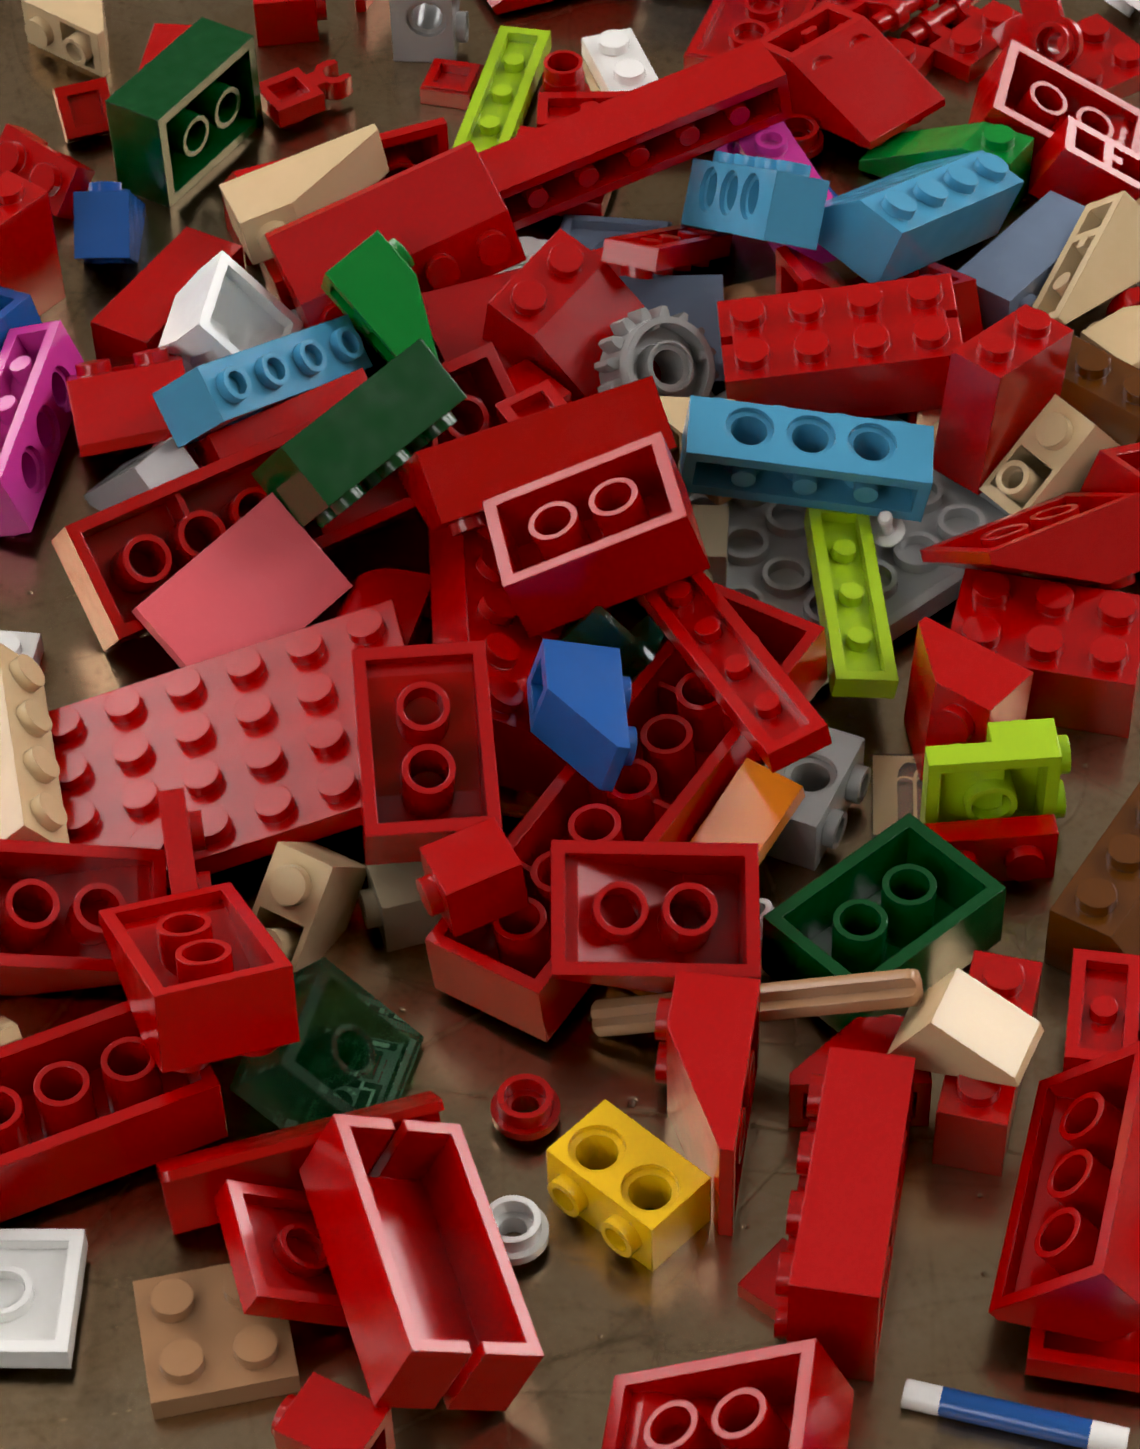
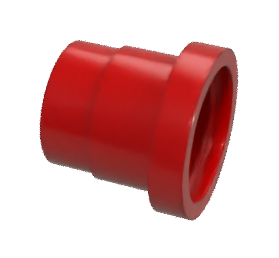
[538,50,590,92]

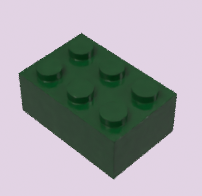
[105,17,264,208]
[251,338,467,528]
[762,813,1006,1032]

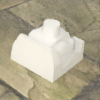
[158,250,303,373]

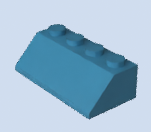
[818,150,1024,283]

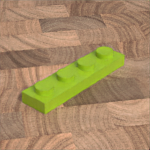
[452,25,551,152]
[803,507,899,699]

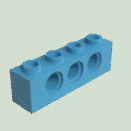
[681,150,830,250]
[152,314,373,448]
[680,395,934,522]

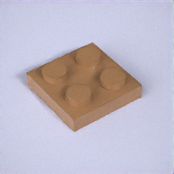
[132,1263,301,1420]

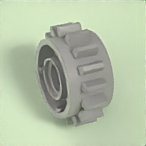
[594,305,719,398]

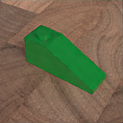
[859,122,1034,217]
[321,230,438,364]

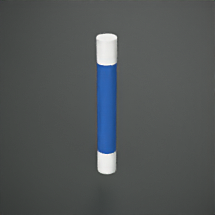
[901,1378,1130,1449]

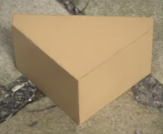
[887,967,1044,1087]

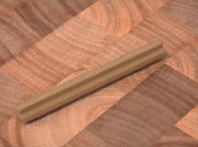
[591,968,923,1037]

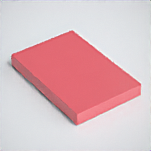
[131,492,353,668]

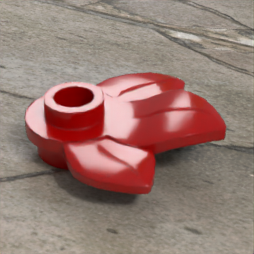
[992,0,1084,69]

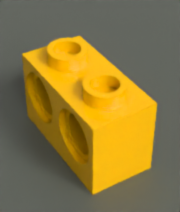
[546,1099,711,1272]

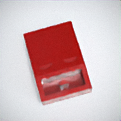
[760,1,945,150]

